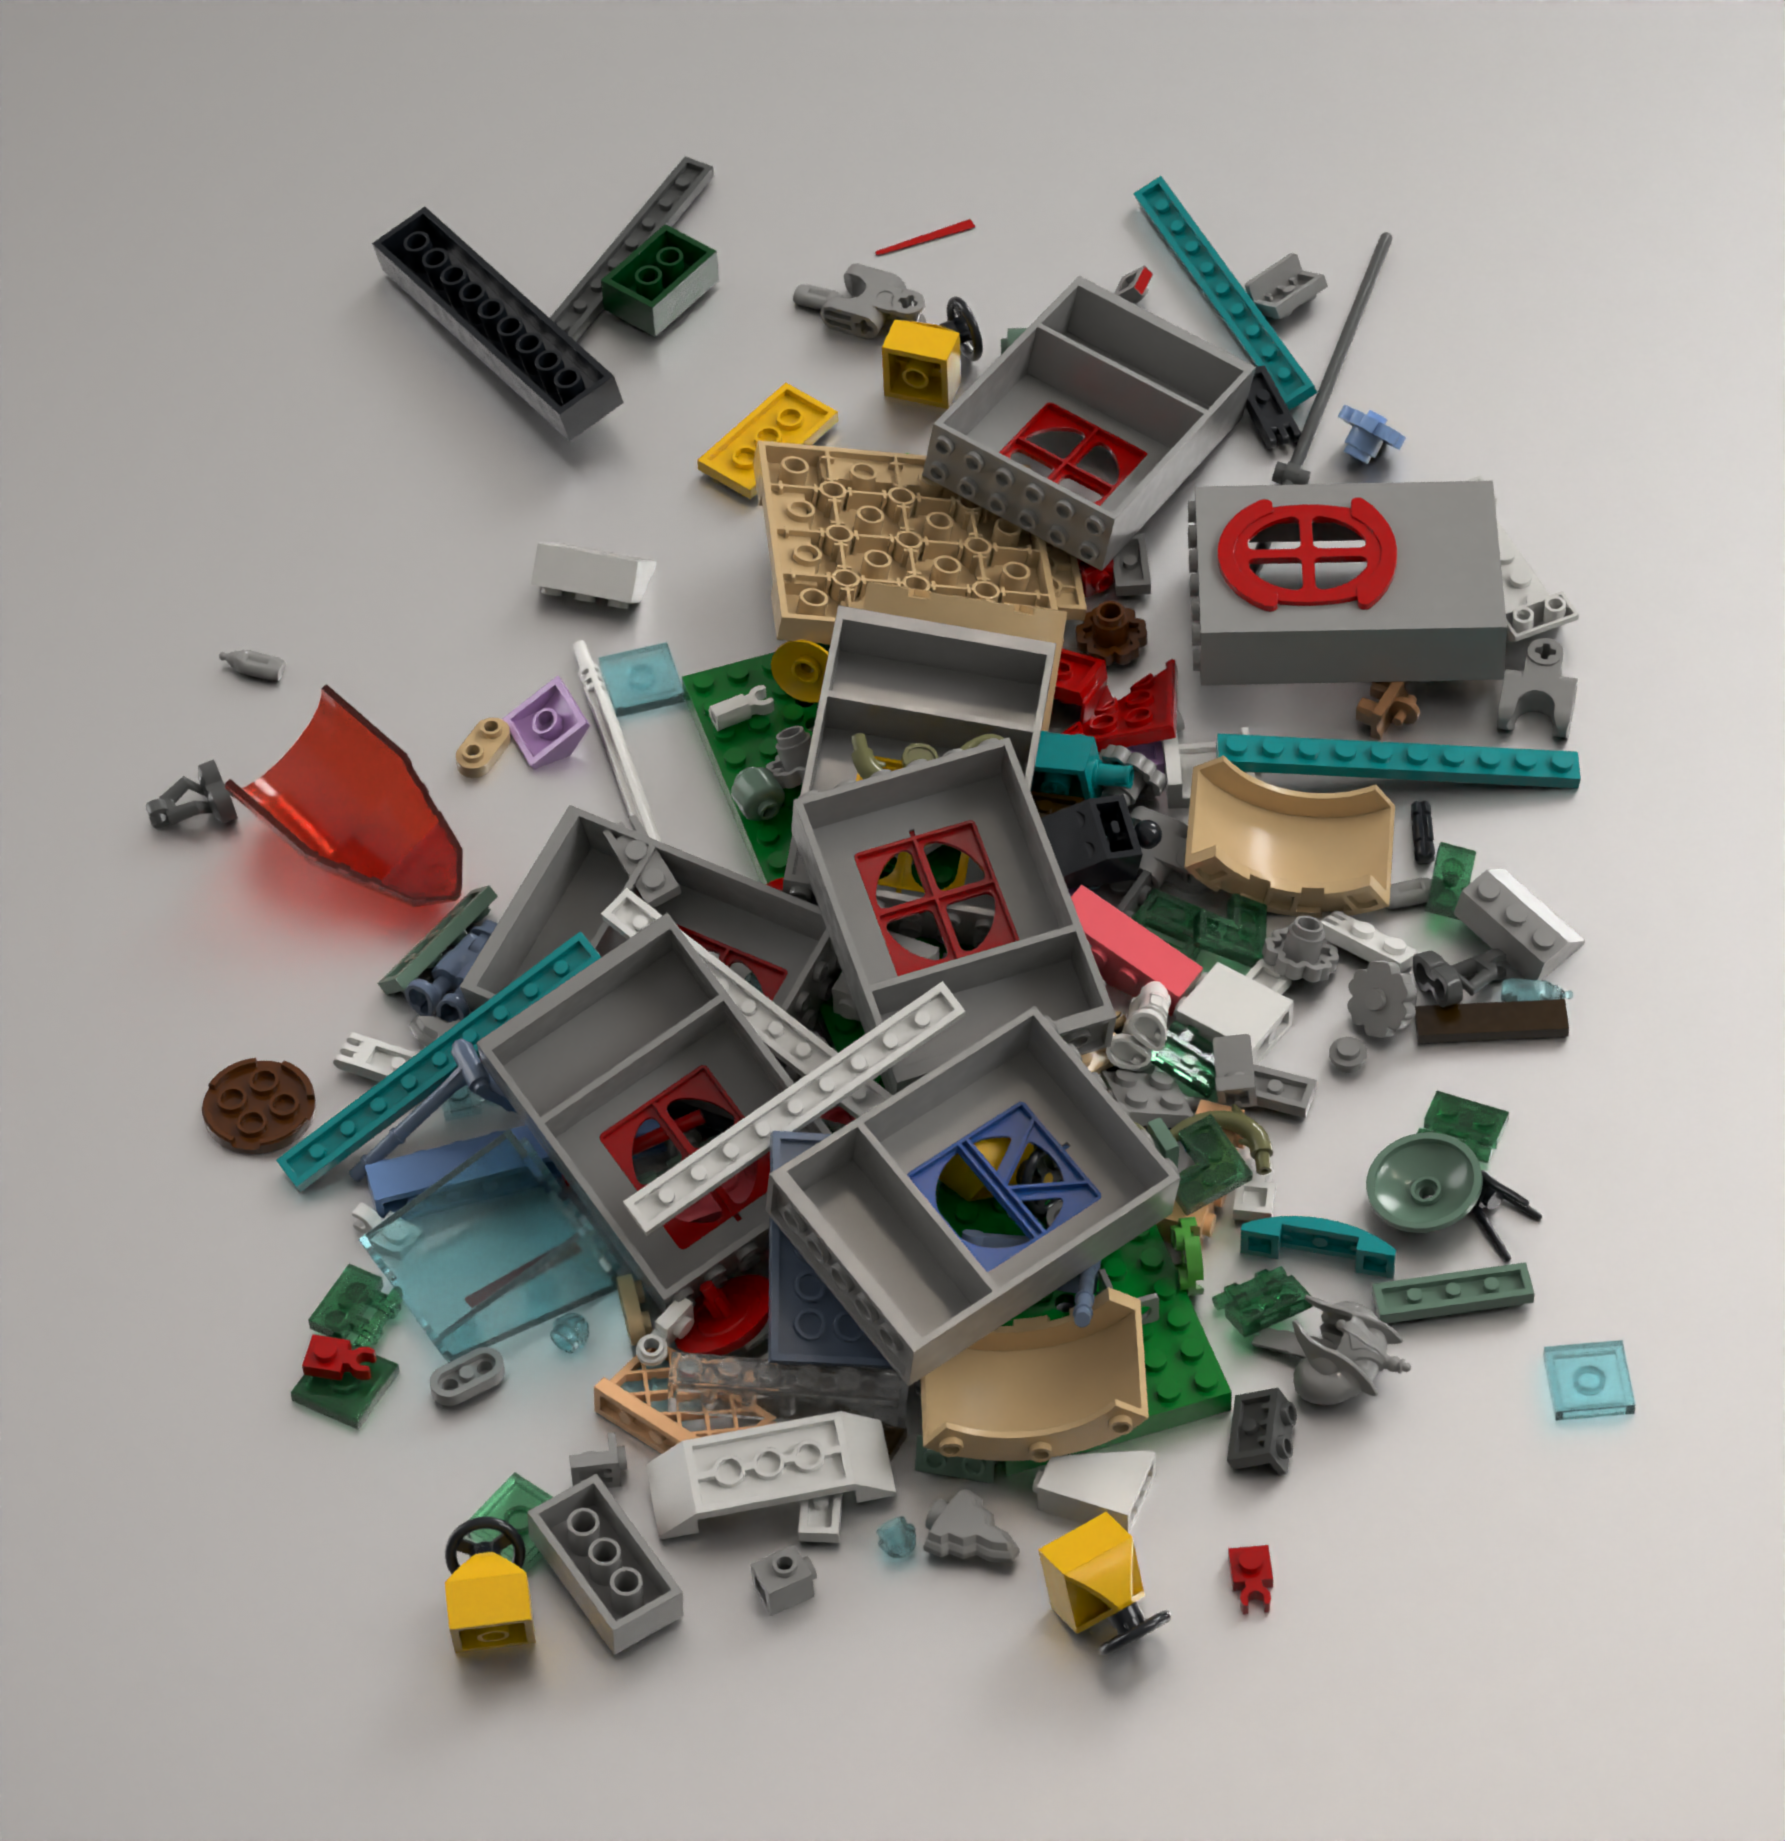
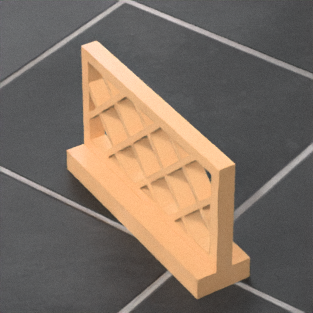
[594,1346,777,1454]

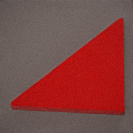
[1061,659,1178,752]

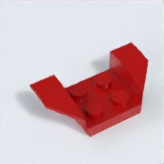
[1054,648,1113,725]

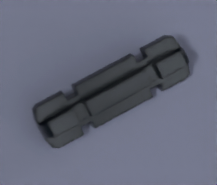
[1411,800,1435,864]

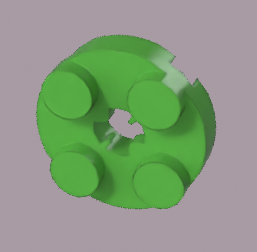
[1170,1217,1204,1296]

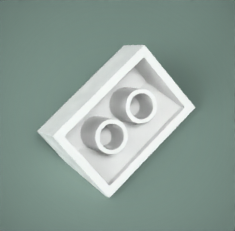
[531,542,657,609]

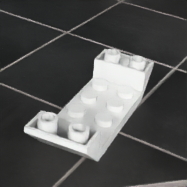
[1466,475,1579,642]
[646,1411,896,1540]

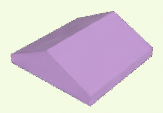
[503,676,590,769]

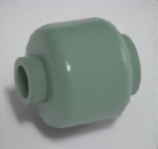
[731,767,785,821]

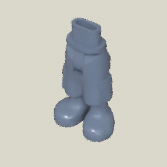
[405,920,498,1022]

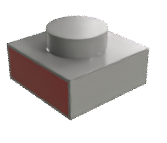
[1114,265,1153,303]

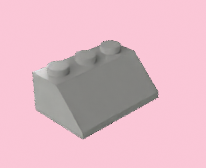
[1453,869,1585,986]

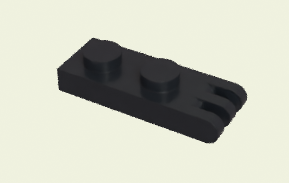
[1245,365,1301,449]

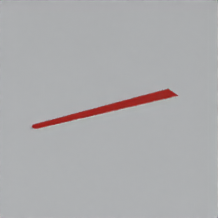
[875,219,975,255]

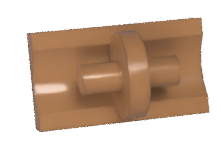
[1356,681,1420,740]

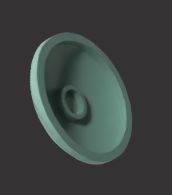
[1366,1132,1483,1233]

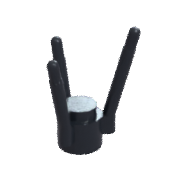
[1471,1170,1542,1261]

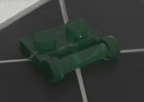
[1132,888,1220,962]

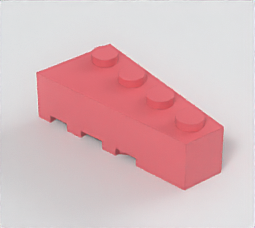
[1071,884,1203,1016]

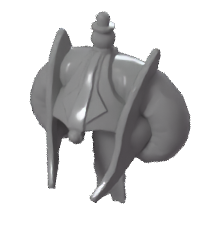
[1251,1295,1411,1405]

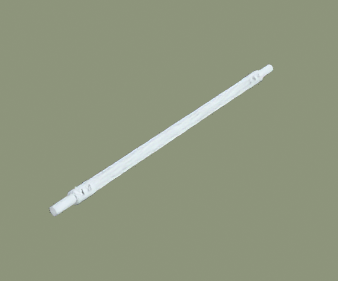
[573,641,662,842]

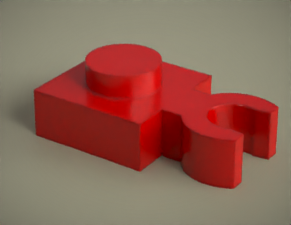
[302,1334,376,1381]
[1228,1545,1273,1615]

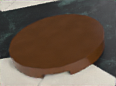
[201,1058,316,1155]

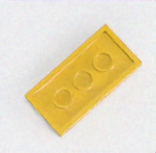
[697,382,839,500]

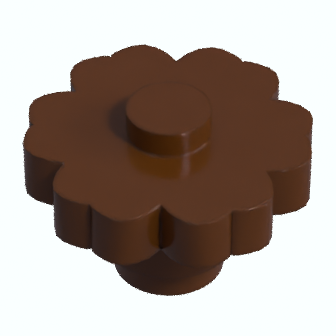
[1075,601,1148,667]

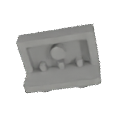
[1245,253,1328,320]

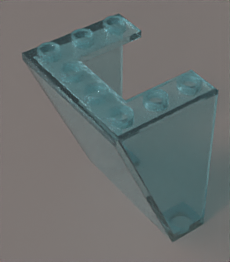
[358,1128,621,1363]

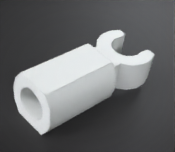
[709,685,775,731]

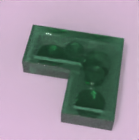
[1424,842,1476,920]
[1193,893,1267,968]
[1175,1114,1253,1216]

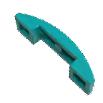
[1240,1216,1396,1279]

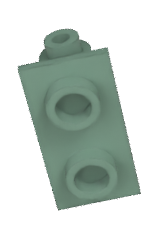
[915,1435,998,1483]

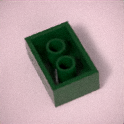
[601,224,719,337]

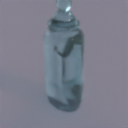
[1501,978,1573,1002]

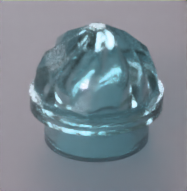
[550,1313,590,1353]
[876,1516,916,1558]

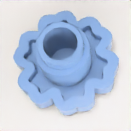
[1338,405,1406,464]

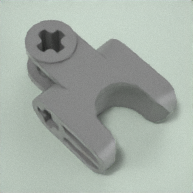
[820,263,926,339]
[1497,638,1578,738]
[1130,806,1210,895]

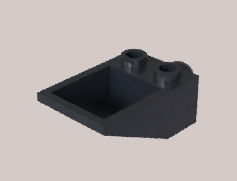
[1041,794,1162,889]

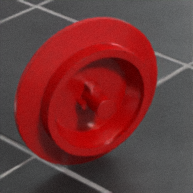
[674,1274,769,1356]

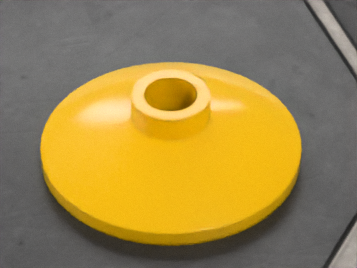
[771,640,829,703]

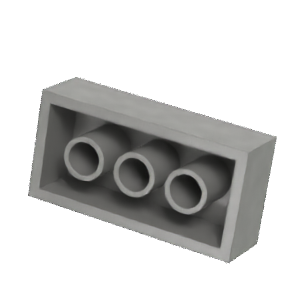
[527,1474,683,1655]

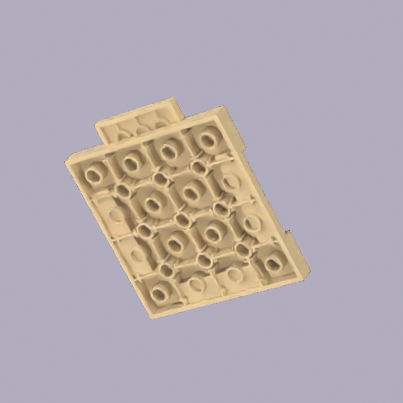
[753,440,1087,651]

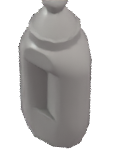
[793,284,846,310]
[219,650,286,681]
[1386,878,1452,909]

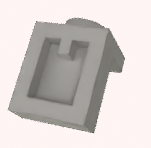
[569,1432,627,1488]

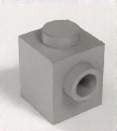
[751,1545,817,1616]

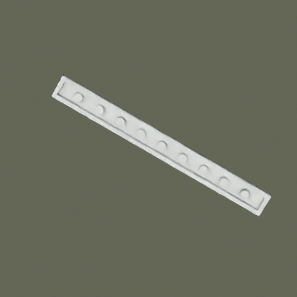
[601,888,893,1119]
[623,981,966,1236]

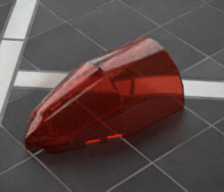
[225,684,463,907]

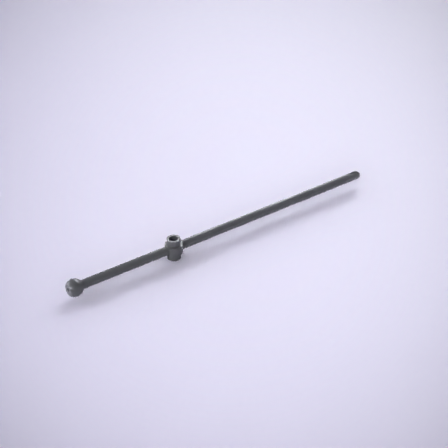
[1249,232,1393,577]

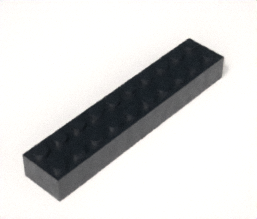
[372,207,624,441]

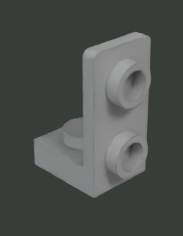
[1212,1034,1258,1108]

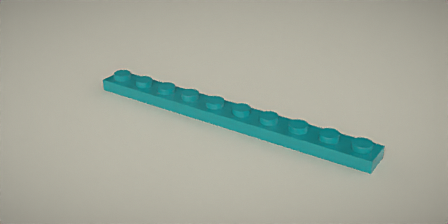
[1133,176,1318,411]
[1216,733,1581,788]
[276,931,601,1193]

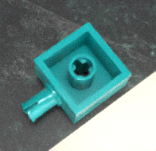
[1031,731,1134,800]

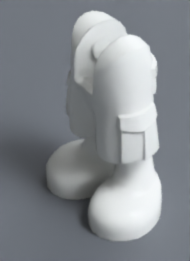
[1106,981,1171,1070]

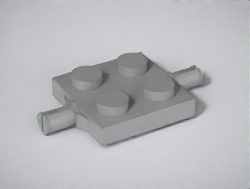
[1100,1069,1208,1128]

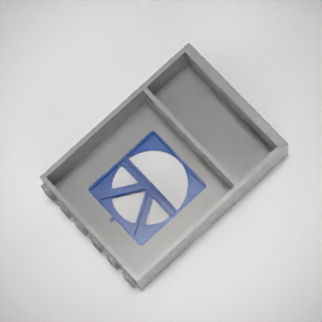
[765,1006,1181,1387]

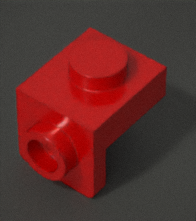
[1077,558,1114,599]

